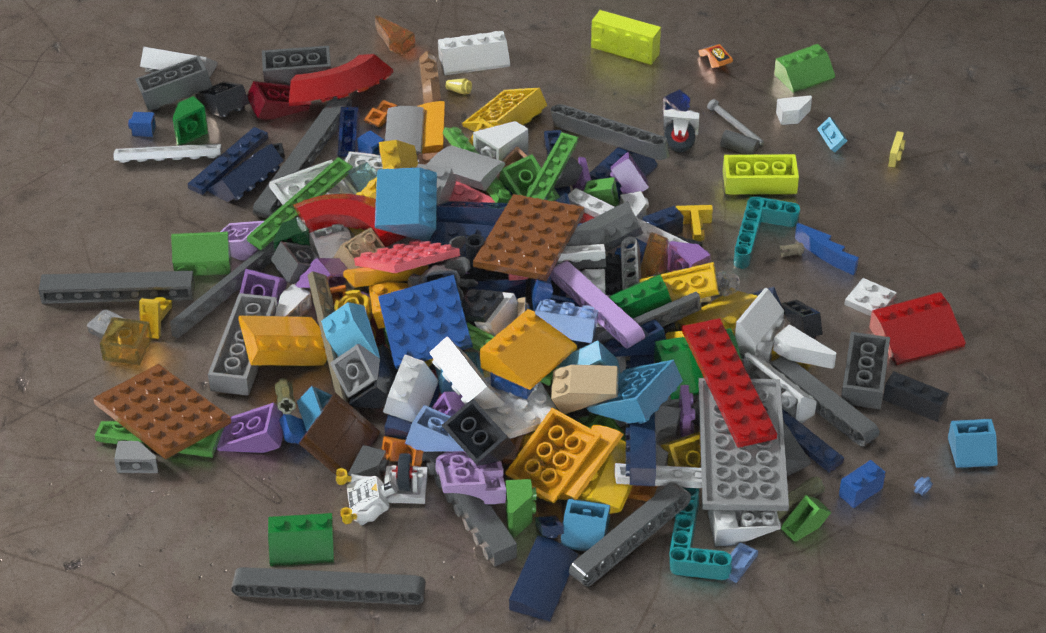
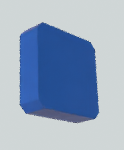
[279,414,307,445]

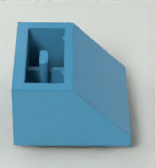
[948,419,998,468]
[560,499,610,551]

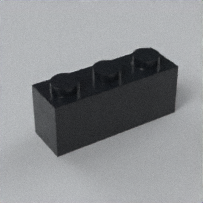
[883,371,949,422]

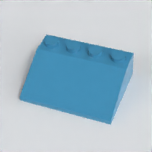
[375,168,437,241]
[587,360,683,424]

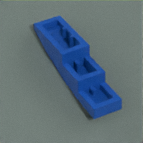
[795,223,859,275]

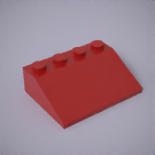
[869,292,966,365]

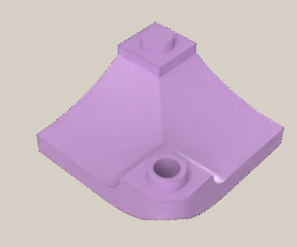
[436,451,506,505]

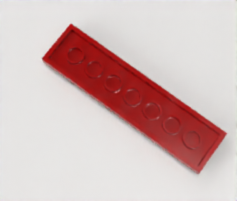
[682,318,777,448]

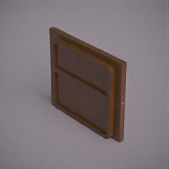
[299,393,381,476]

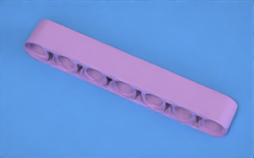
[550,260,645,348]

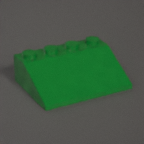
[654,328,742,400]

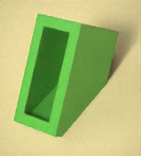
[781,495,832,541]

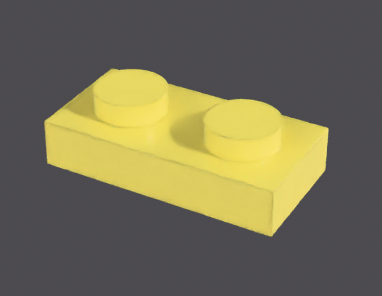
[888,131,906,168]

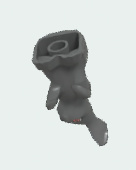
[407,236,478,300]

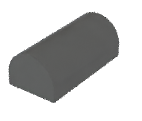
[720,130,760,155]

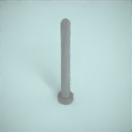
[707,99,764,146]

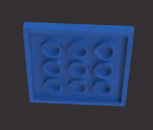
[378,275,473,369]

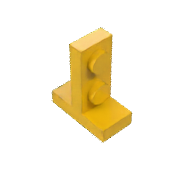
[676,205,713,241]
[139,297,172,339]

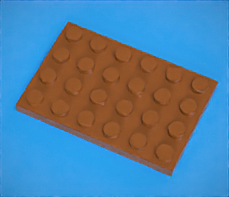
[473,194,584,281]
[93,364,231,459]

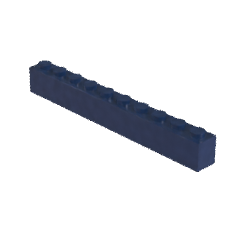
[626,354,656,486]

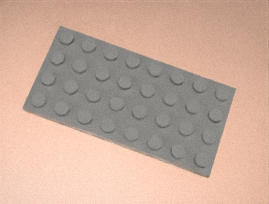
[698,378,789,511]

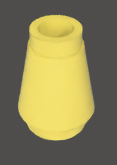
[445,78,472,95]

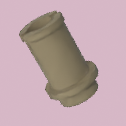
[780,241,804,258]

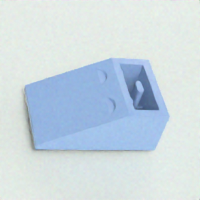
[535,299,599,343]

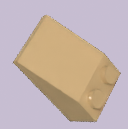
[551,365,619,414]

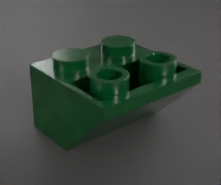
[273,217,310,251]

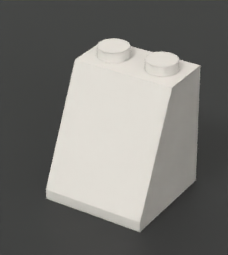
[473,121,528,161]
[475,292,518,336]

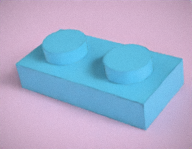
[817,117,848,152]

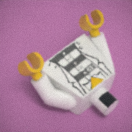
[336,468,397,526]

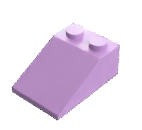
[220,221,264,261]

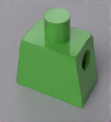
[583,178,620,207]

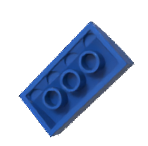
[530,276,553,311]

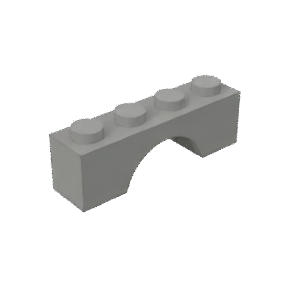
[655,405,681,466]

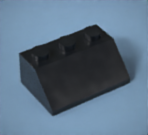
[349,344,398,409]
[441,398,516,466]

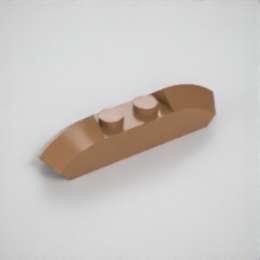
[419,51,441,104]

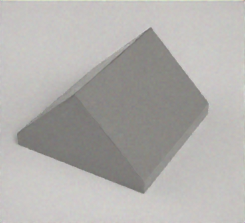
[330,344,380,398]

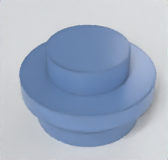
[914,476,933,496]

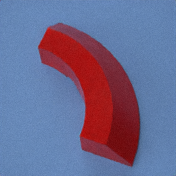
[289,54,394,106]
[293,193,406,248]

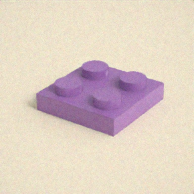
[679,385,695,438]

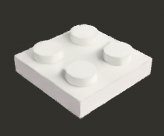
[844,278,897,316]

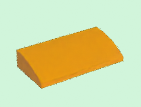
[418,101,445,154]
[343,265,428,287]
[558,425,624,500]

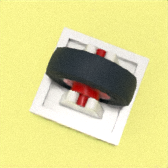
[664,109,699,152]
[384,453,428,504]

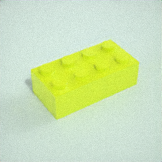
[591,10,661,65]
[723,154,799,195]

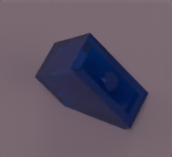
[663,89,691,112]

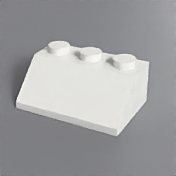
[735,288,785,356]
[383,355,439,422]

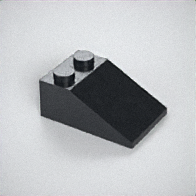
[194,81,250,117]

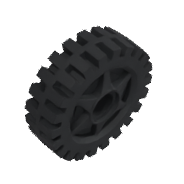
[580,253,635,295]

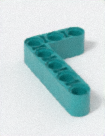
[734,197,800,269]
[669,487,732,580]

